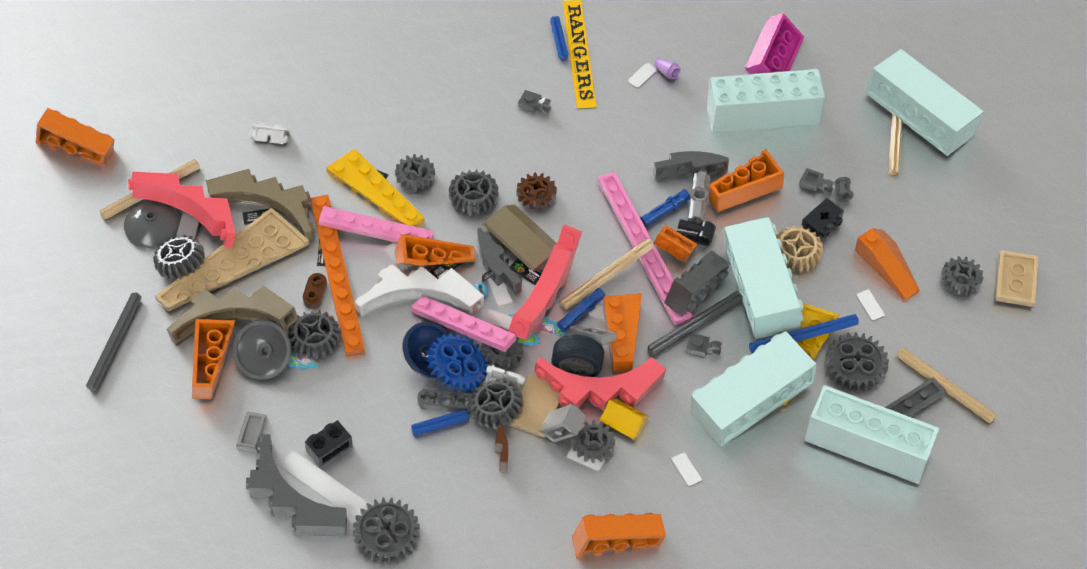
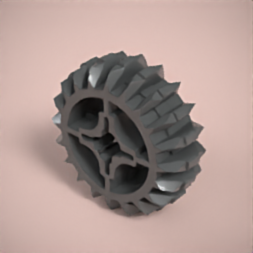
[449,169,499,216]
[153,235,205,280]
[288,309,341,359]
[470,378,523,429]

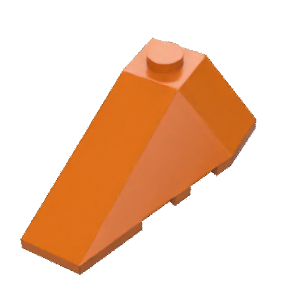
[855,228,920,301]
[395,234,475,266]

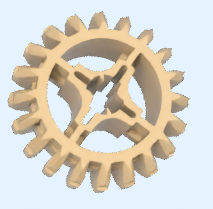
[776,225,823,273]

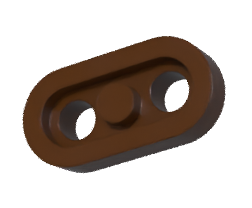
[302,273,327,309]

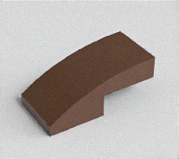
[495,425,508,472]

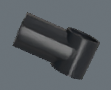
[677,219,716,246]

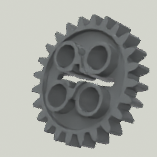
[824,332,889,391]
[353,497,420,563]

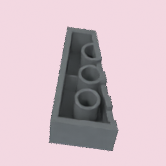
[664,251,730,317]

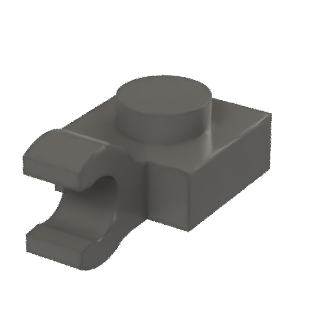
[518,90,551,113]
[799,168,834,195]
[686,333,722,357]

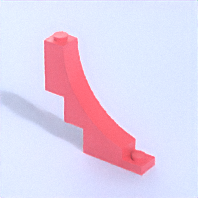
[128,172,235,248]
[508,224,583,340]

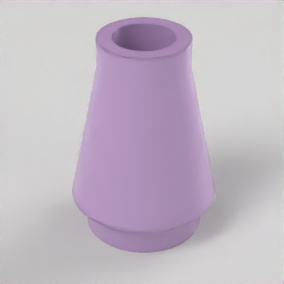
[654,57,681,79]

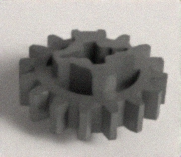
[395,154,435,191]
[941,256,984,295]
[481,337,524,369]
[572,420,615,463]

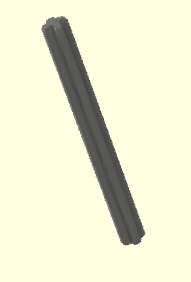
[647,291,742,356]
[86,292,142,391]

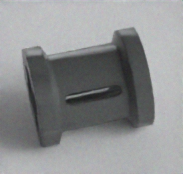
[834,177,854,201]

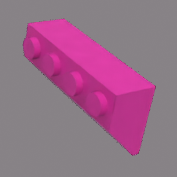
[745,13,804,74]

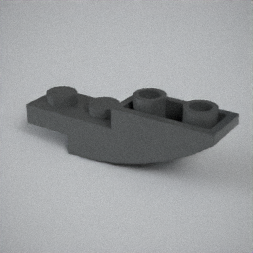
[653,151,729,179]
[477,228,522,295]

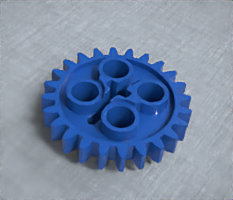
[426,333,489,393]

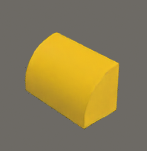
[599,398,649,439]

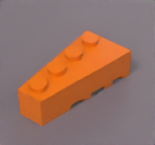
[35,107,115,165]
[709,149,784,212]
[603,293,642,374]
[572,513,666,558]

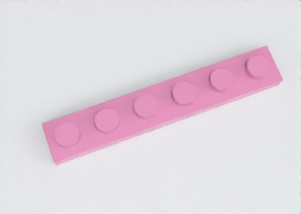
[319,206,434,243]
[411,295,516,352]

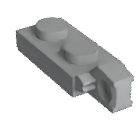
[570,325,616,346]

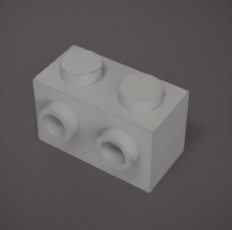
[540,404,586,443]

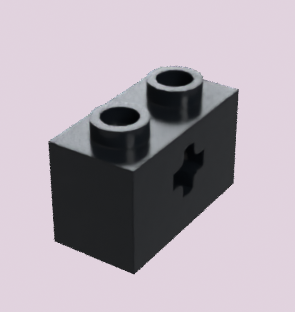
[801,198,844,239]

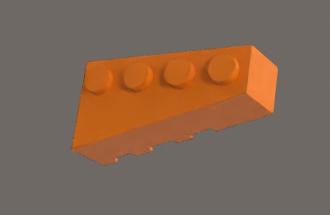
[192,319,235,399]

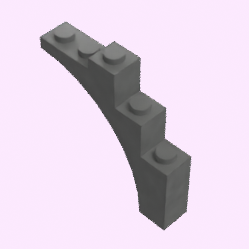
[246,434,347,536]

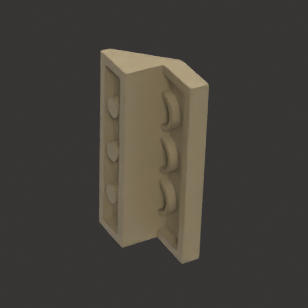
[483,205,557,271]

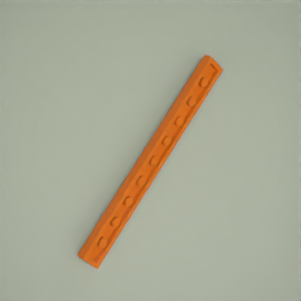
[311,195,365,357]

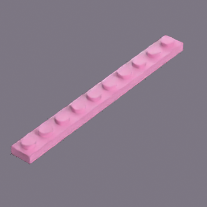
[598,172,693,326]

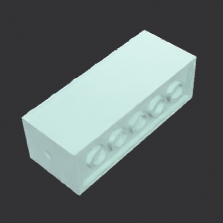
[865,49,984,156]
[707,69,825,133]
[724,217,803,340]
[691,331,816,447]
[805,385,939,484]

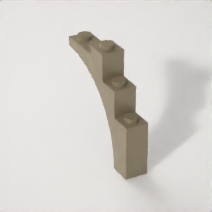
[206,169,315,242]
[166,286,299,345]

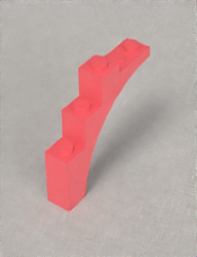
[534,357,667,411]

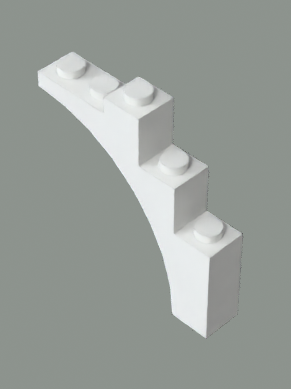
[355,264,484,317]

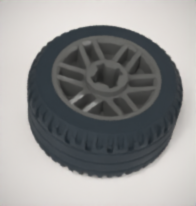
[551,334,604,377]

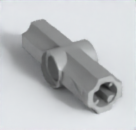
[688,171,710,224]

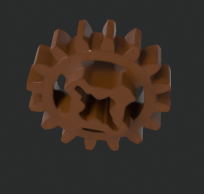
[516,172,557,210]

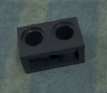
[305,420,353,468]

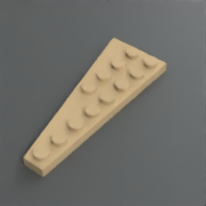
[155,208,309,312]

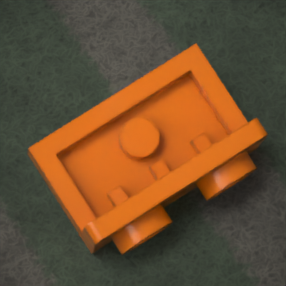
[653,224,697,263]

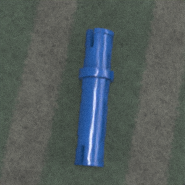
[640,189,691,227]
[557,288,606,332]

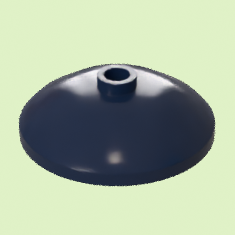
[402,322,449,379]

